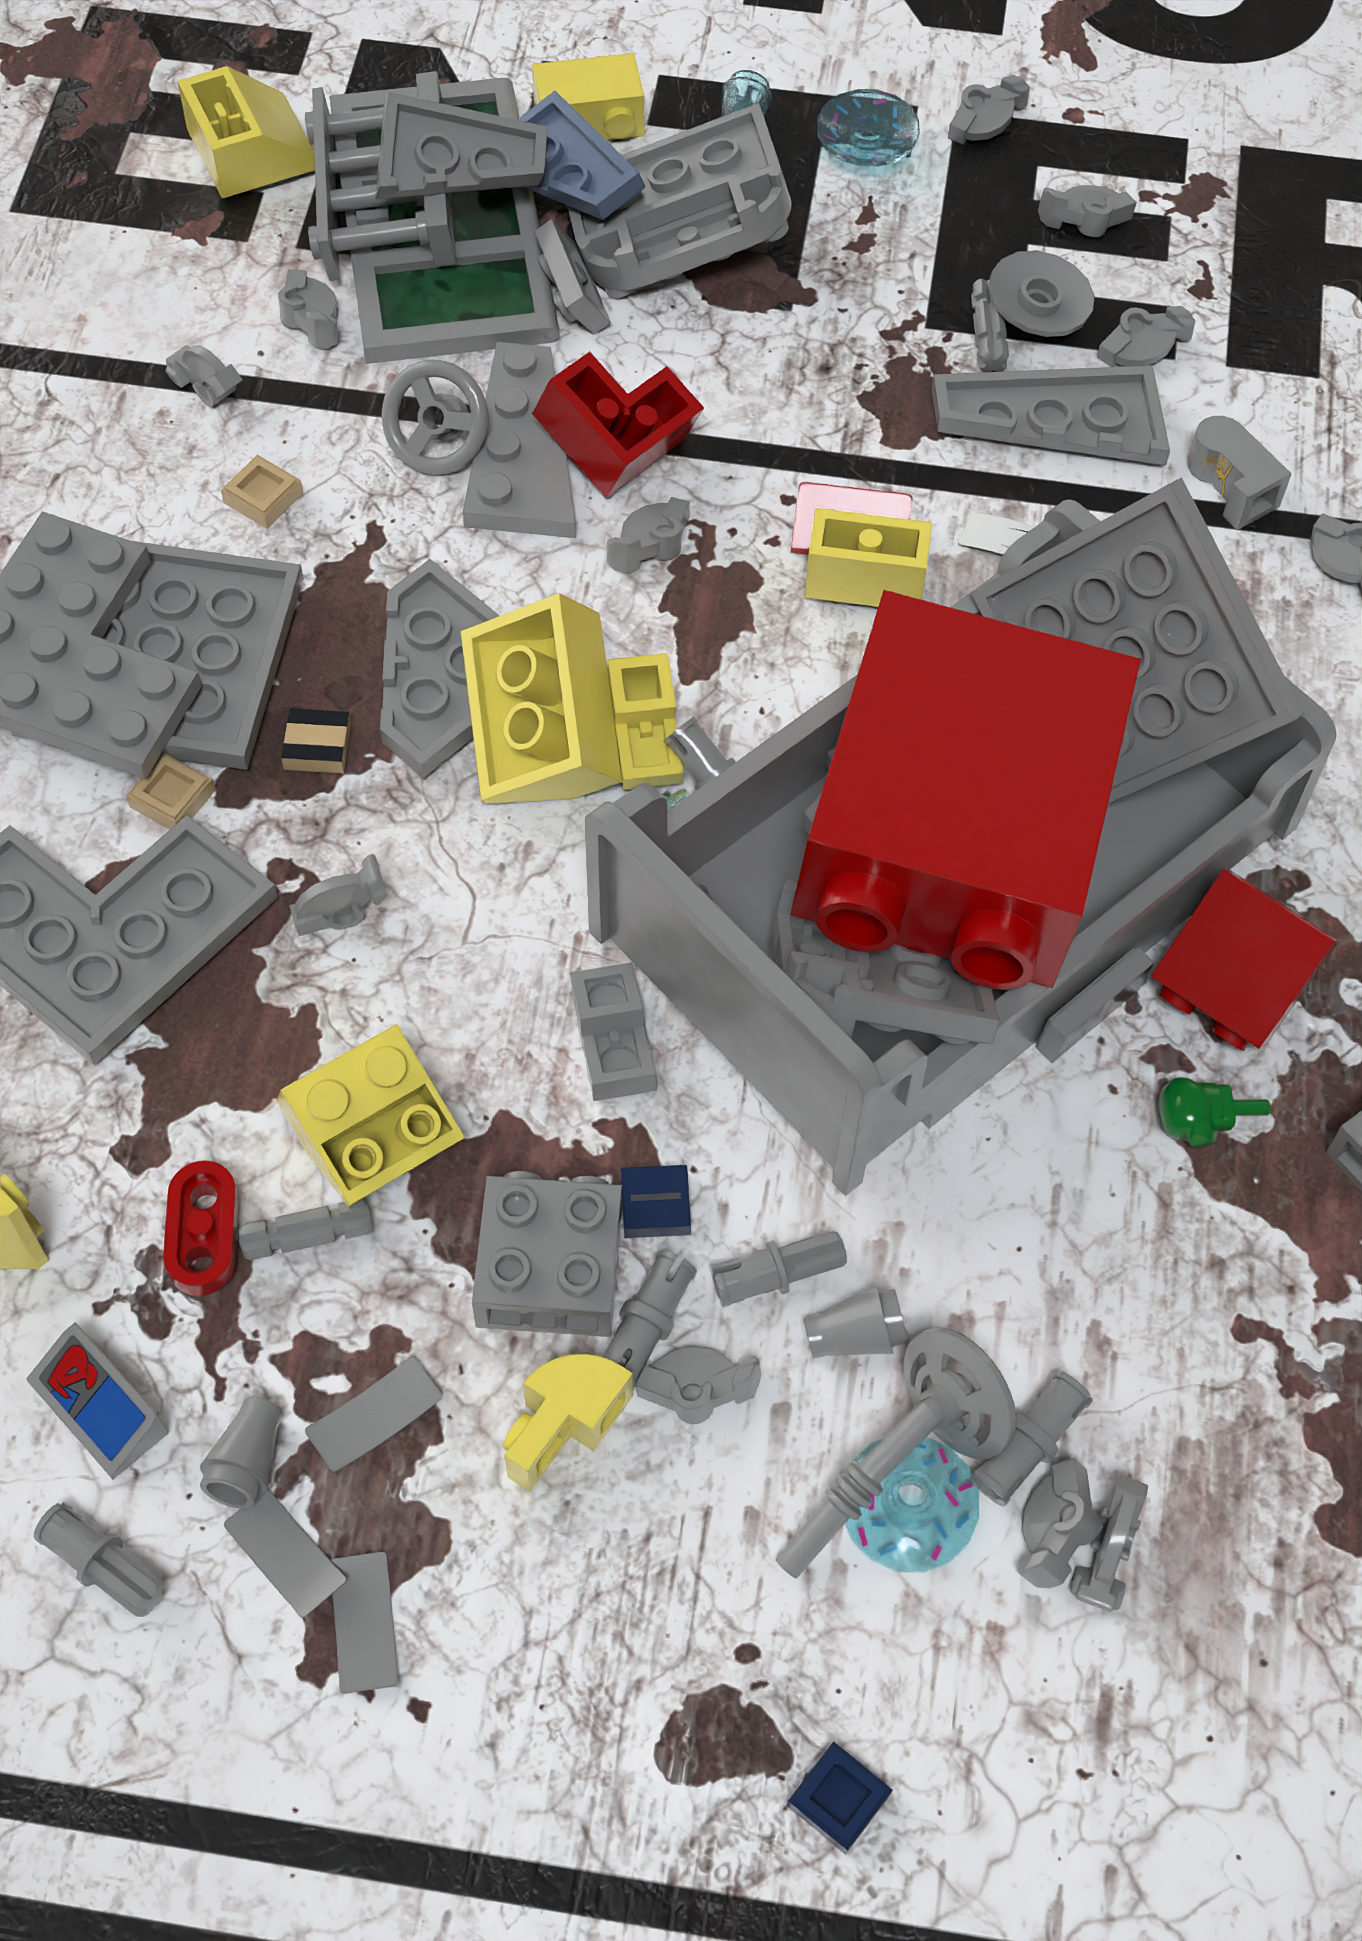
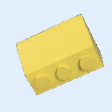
[461,593,623,803]

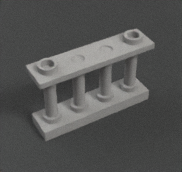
[305,71,457,281]

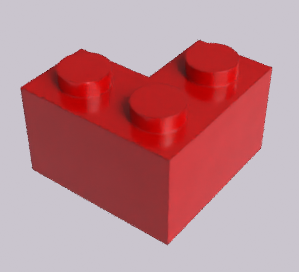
[532,351,704,498]

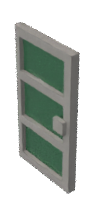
[329,78,560,364]

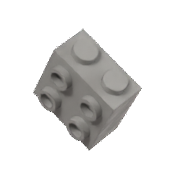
[472,1171,622,1337]

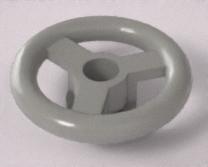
[382,359,488,475]

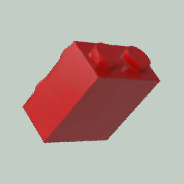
[1151,869,1339,1051]

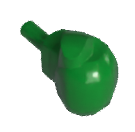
[1159,1077,1270,1148]

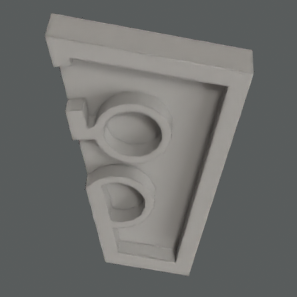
[375,92,548,199]

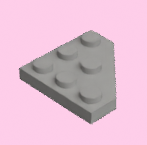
[380,559,500,778]

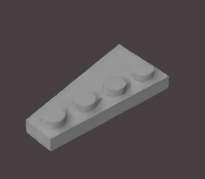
[462,342,576,538]
[931,365,1170,465]

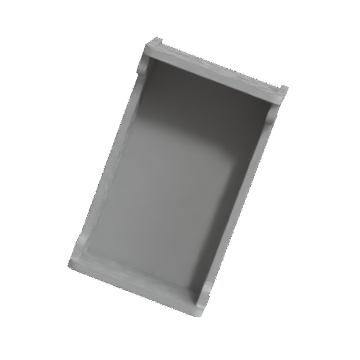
[585,499,1336,1196]

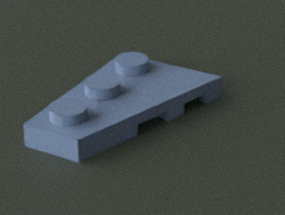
[517,91,645,220]

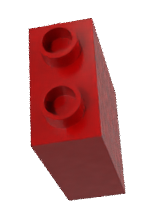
[790,589,1141,990]

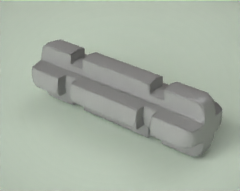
[971,278,1009,372]
[238,1199,372,1260]

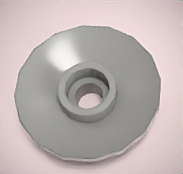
[988,250,1094,337]

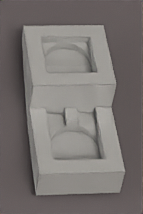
[570,962,657,1101]

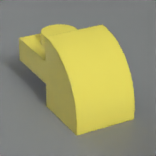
[607,653,684,790]
[503,1354,633,1492]

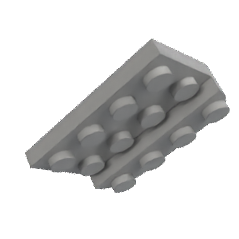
[567,103,791,298]
[771,879,1000,1045]

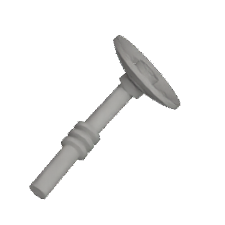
[776,1327,1016,1579]

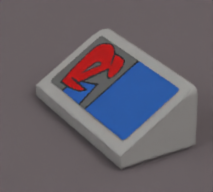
[26,1322,168,1480]

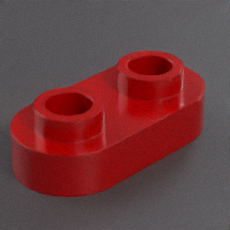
[163,1160,239,1296]

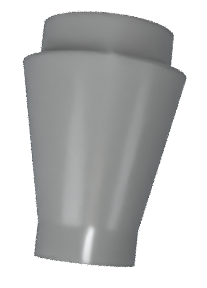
[804,1287,909,1359]
[200,1397,283,1509]

